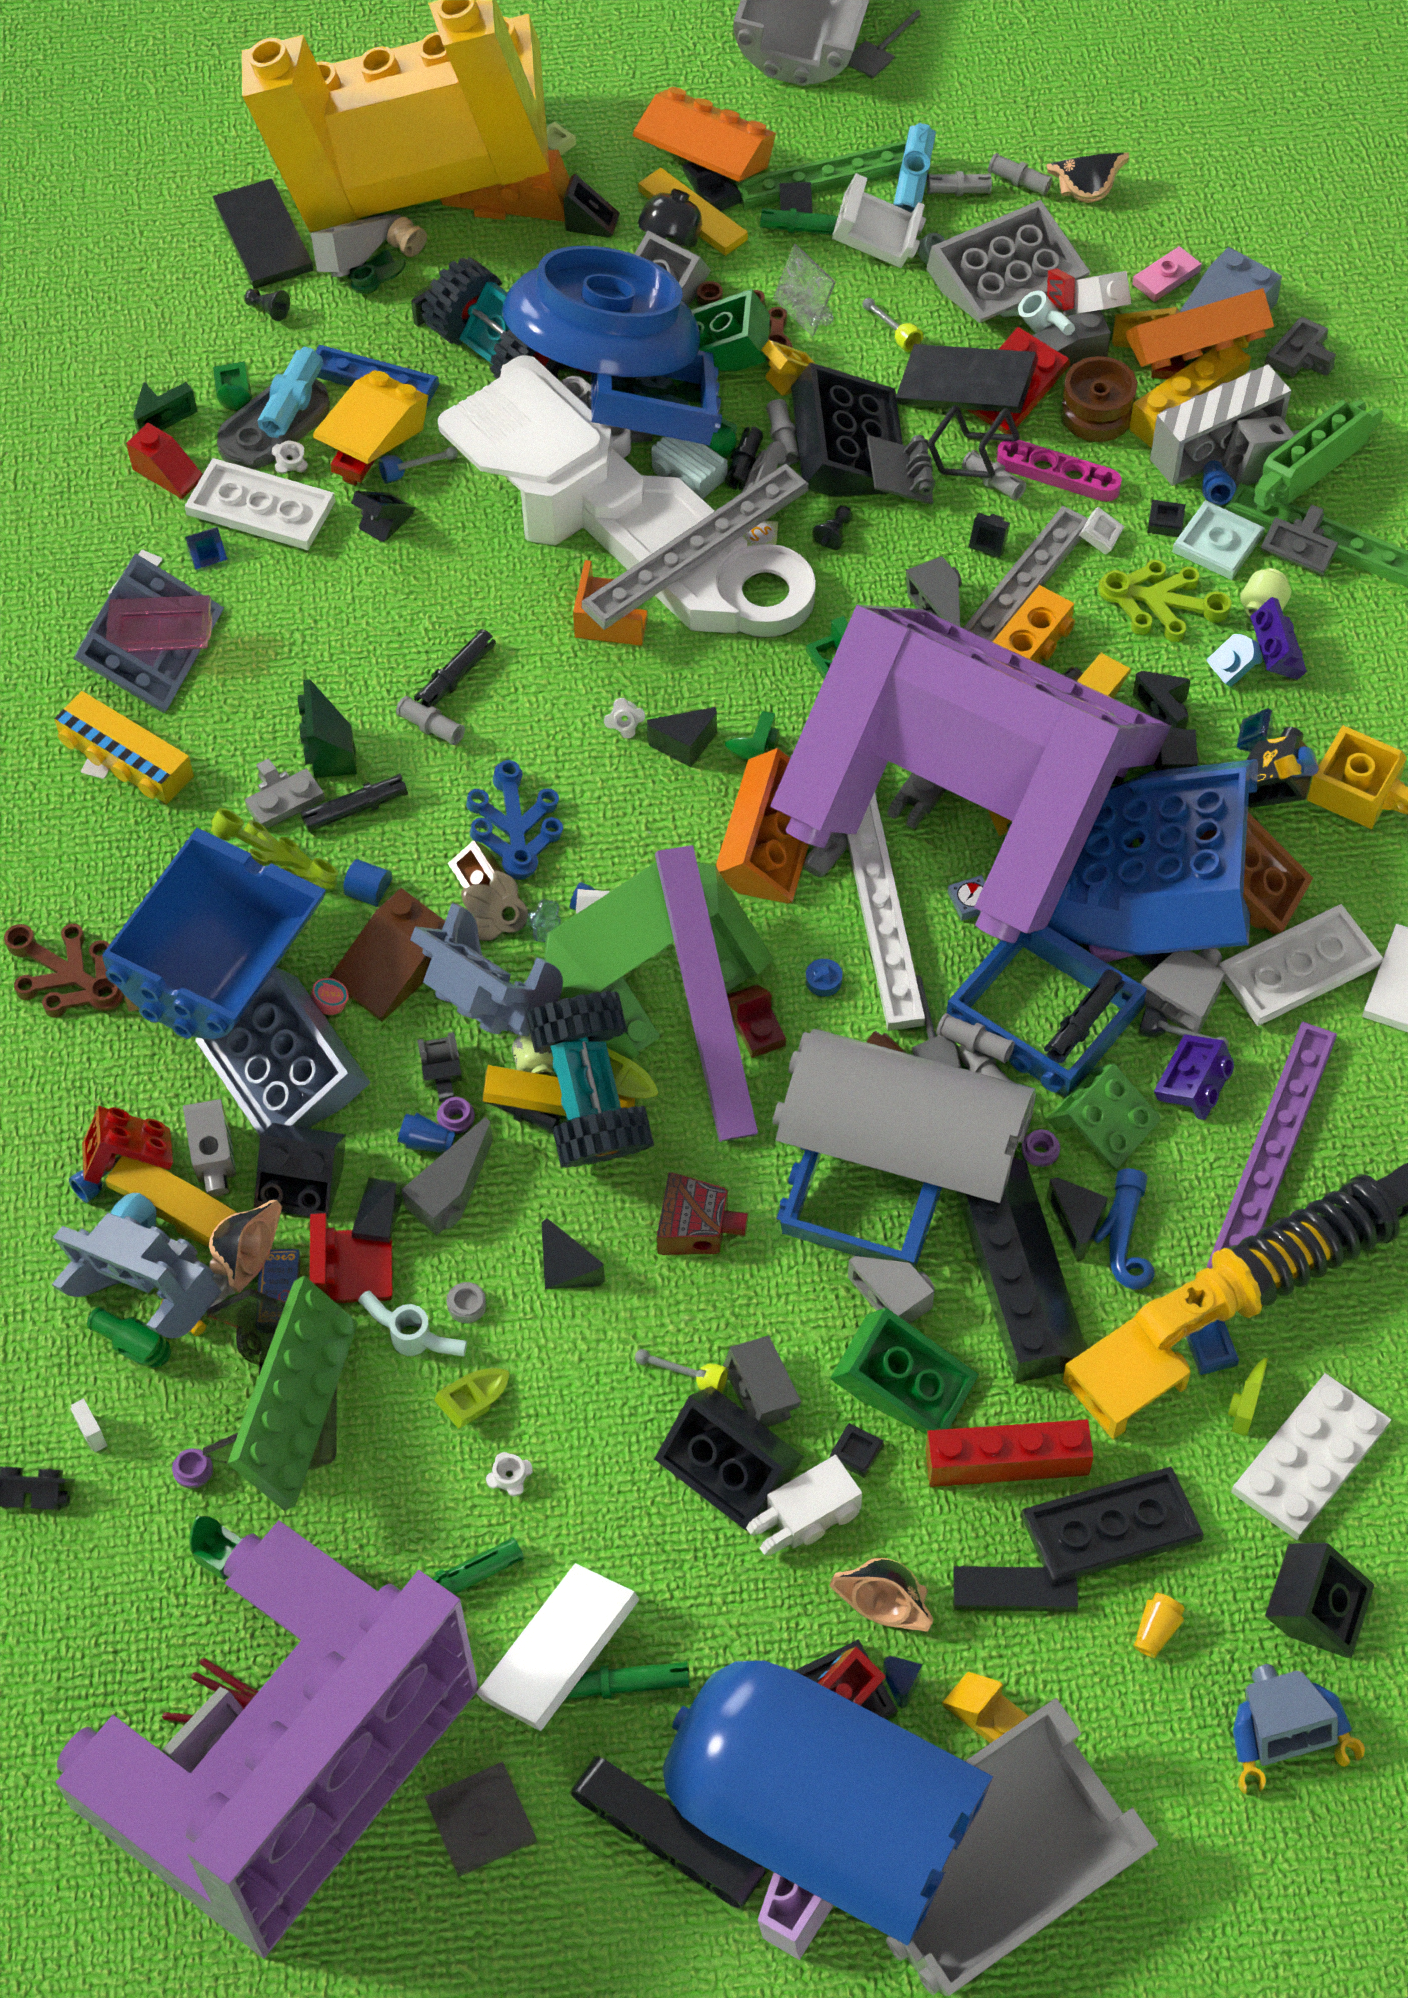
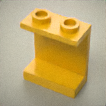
[1063,1317,1191,1440]

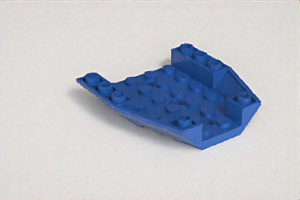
[1047,759,1258,955]

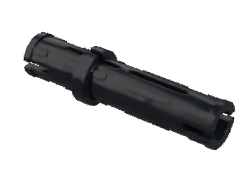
[414,629,496,708]
[300,773,408,833]
[1044,969,1125,1063]

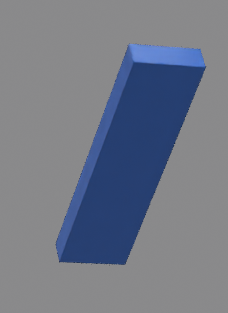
[315,345,439,407]

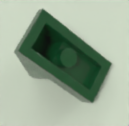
[133,382,198,432]

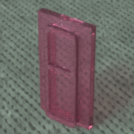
[106,595,212,652]

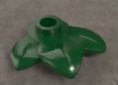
[347,250,406,294]

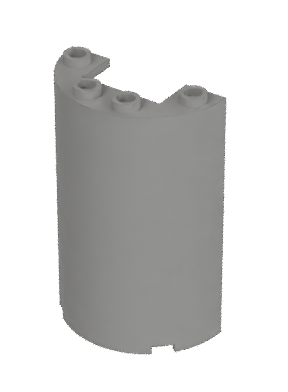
[733,0,869,86]
[773,1029,1036,1203]
[886,1698,1159,1996]

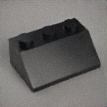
[654,1386,804,1531]

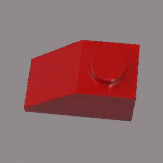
[126,423,203,499]

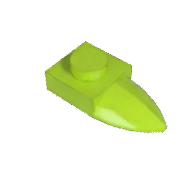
[607,1048,659,1099]
[1227,1358,1268,1436]
[434,1368,510,1429]

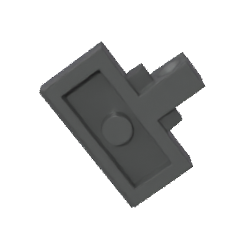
[1265,317,1336,377]
[1261,504,1338,576]

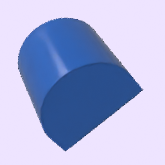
[343,859,393,906]

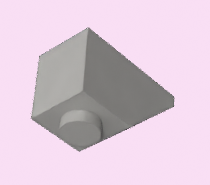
[848,1256,935,1324]

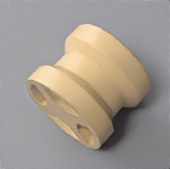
[387,217,427,257]

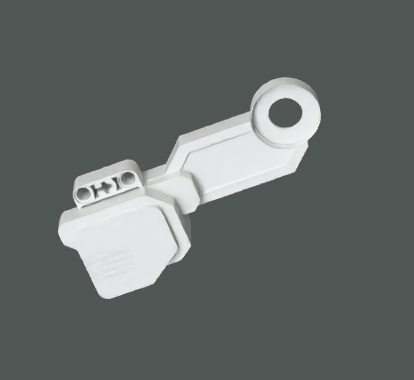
[438,355,815,637]

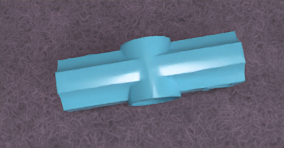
[893,123,936,212]
[258,347,323,438]

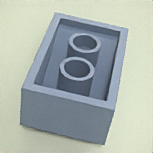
[1179,247,1282,312]

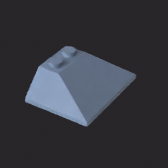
[73,553,224,713]

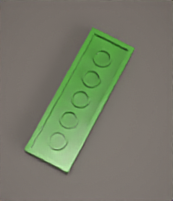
[227,1276,358,1511]

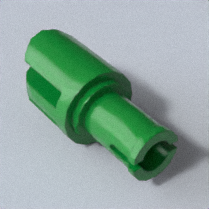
[87,1307,171,1368]

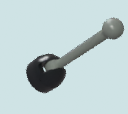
[1138,1006,1229,1048]

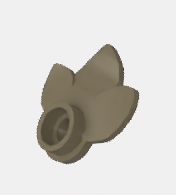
[461,871,529,941]

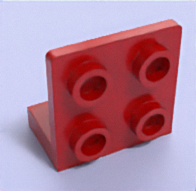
[82,1105,173,1184]
[310,1213,393,1303]

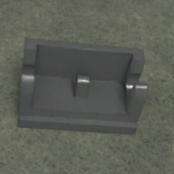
[723,1335,801,1427]

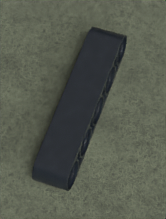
[570,1756,766,1910]

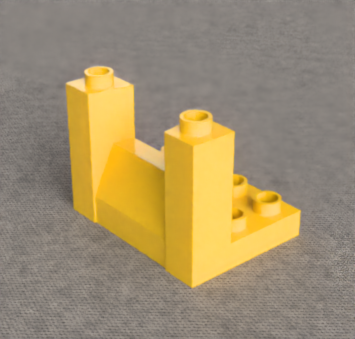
[242,0,550,232]

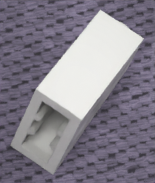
[1063,271,1132,316]

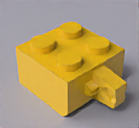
[1307,725,1408,829]

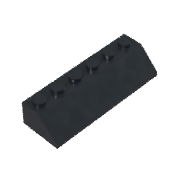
[956,1157,1087,1383]

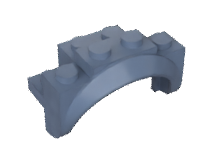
[410,903,563,1036]
[52,1213,222,1338]

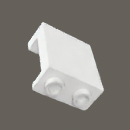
[832,173,926,268]

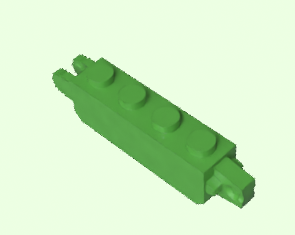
[1254,399,1384,507]

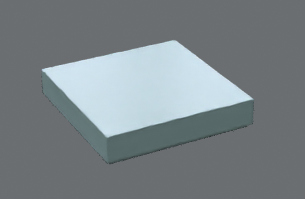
[1172,500,1265,580]

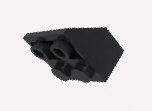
[254,1123,346,1220]

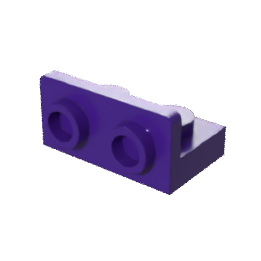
[1250,597,1307,680]
[1154,1034,1234,1120]

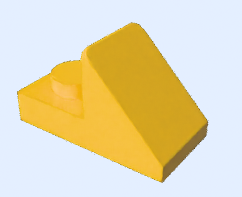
[761,340,816,396]
[942,1672,1029,1743]

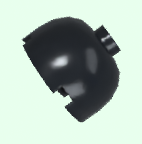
[637,189,702,247]

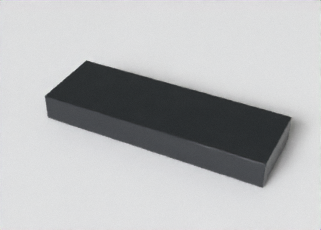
[953,1566,1078,1612]

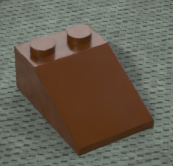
[328,888,445,1022]

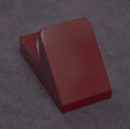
[727,984,786,1058]

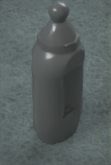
[803,832,847,877]

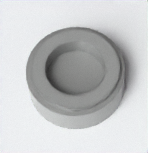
[447,1282,486,1323]

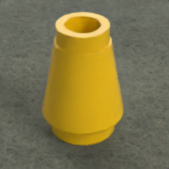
[1133,1593,1185,1658]

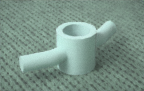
[1001,291,1075,335]
[358,1290,467,1356]

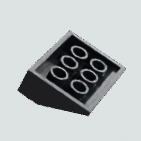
[791,362,903,496]

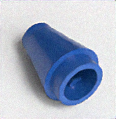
[1202,460,1236,505]
[397,1112,456,1153]

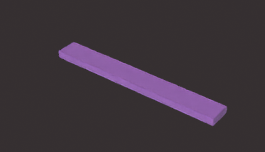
[655,845,758,1142]
[1206,1021,1337,1269]

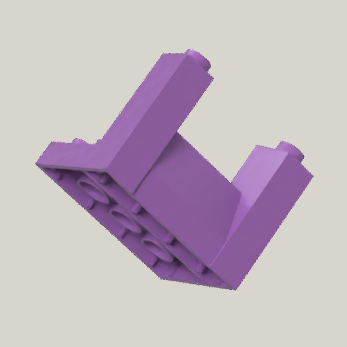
[770,605,1171,943]
[56,1520,479,1959]

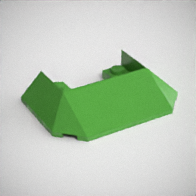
[544,862,774,1060]

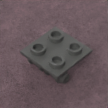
[867,435,935,505]

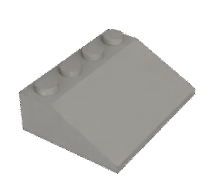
[926,200,1090,323]

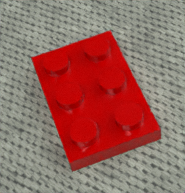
[966,327,1070,434]

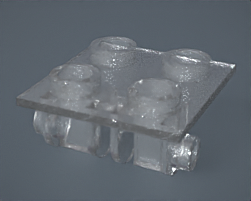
[773,244,836,336]

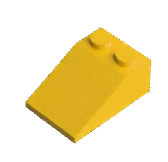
[313,370,429,464]

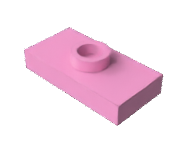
[1132,246,1202,302]

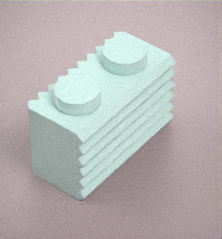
[651,437,728,499]

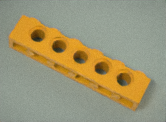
[993,585,1075,664]

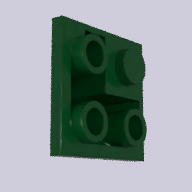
[298,679,357,778]

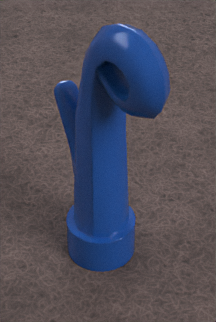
[1093,1168,1155,1290]

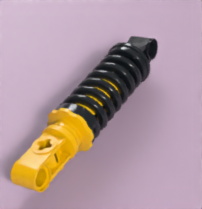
[1135,1163,1408,1351]

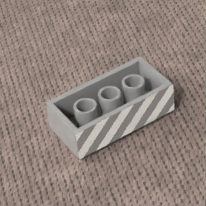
[1150,364,1291,486]

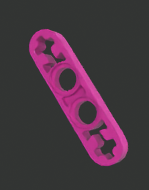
[997,440,1122,502]

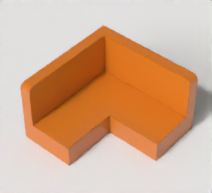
[573,560,648,646]

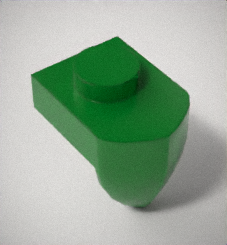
[213,361,252,411]
[704,418,737,459]
[725,711,780,761]
[189,1516,242,1580]

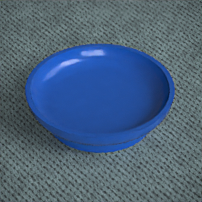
[502,246,700,377]

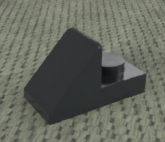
[351,491,416,542]
[1133,671,1190,730]

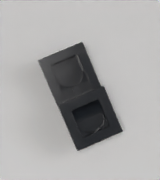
[682,162,742,211]

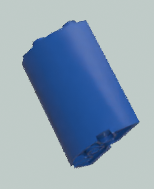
[102,828,326,1039]

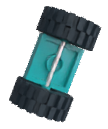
[422,257,566,379]
[526,991,654,1168]

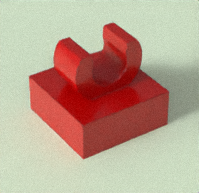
[330,450,376,486]

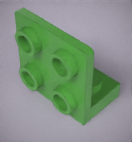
[1046,1063,1160,1169]

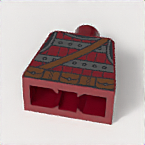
[657,1172,748,1255]

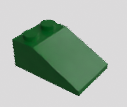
[691,289,770,371]
[830,1307,979,1435]

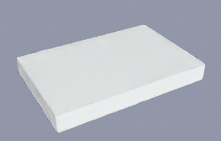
[1362,924,1408,1032]

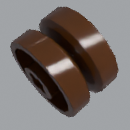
[1061,356,1138,442]

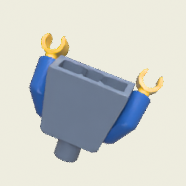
[1233,1664,1365,1794]

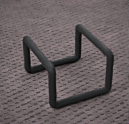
[928,405,1020,478]

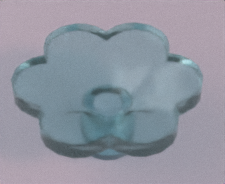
[526,899,561,943]

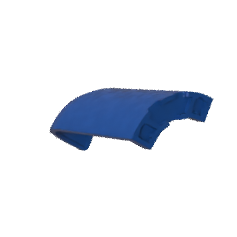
[662,1660,993,1946]

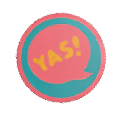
[310,978,349,1015]

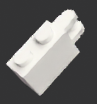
[746,1455,862,1557]

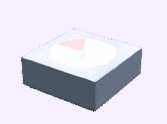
[948,875,985,921]

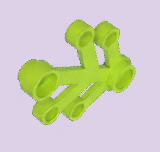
[1098,560,1231,642]
[211,808,339,889]

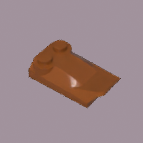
[1200,812,1313,934]

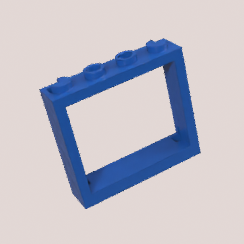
[591,350,722,445]
[947,926,1147,1097]
[776,1147,942,1269]

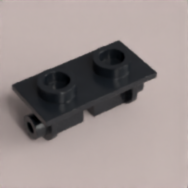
[0,1466,75,1511]

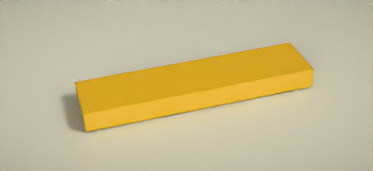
[638,167,748,256]
[482,1065,635,1116]

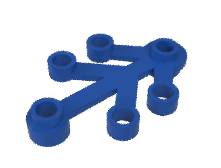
[466,760,563,880]

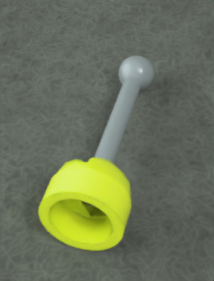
[862,298,923,352]
[635,1349,728,1393]

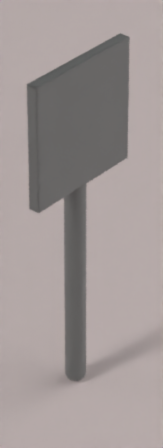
[847,10,921,78]
[912,975,962,1068]

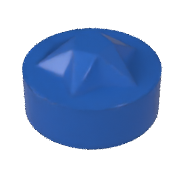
[805,959,842,997]

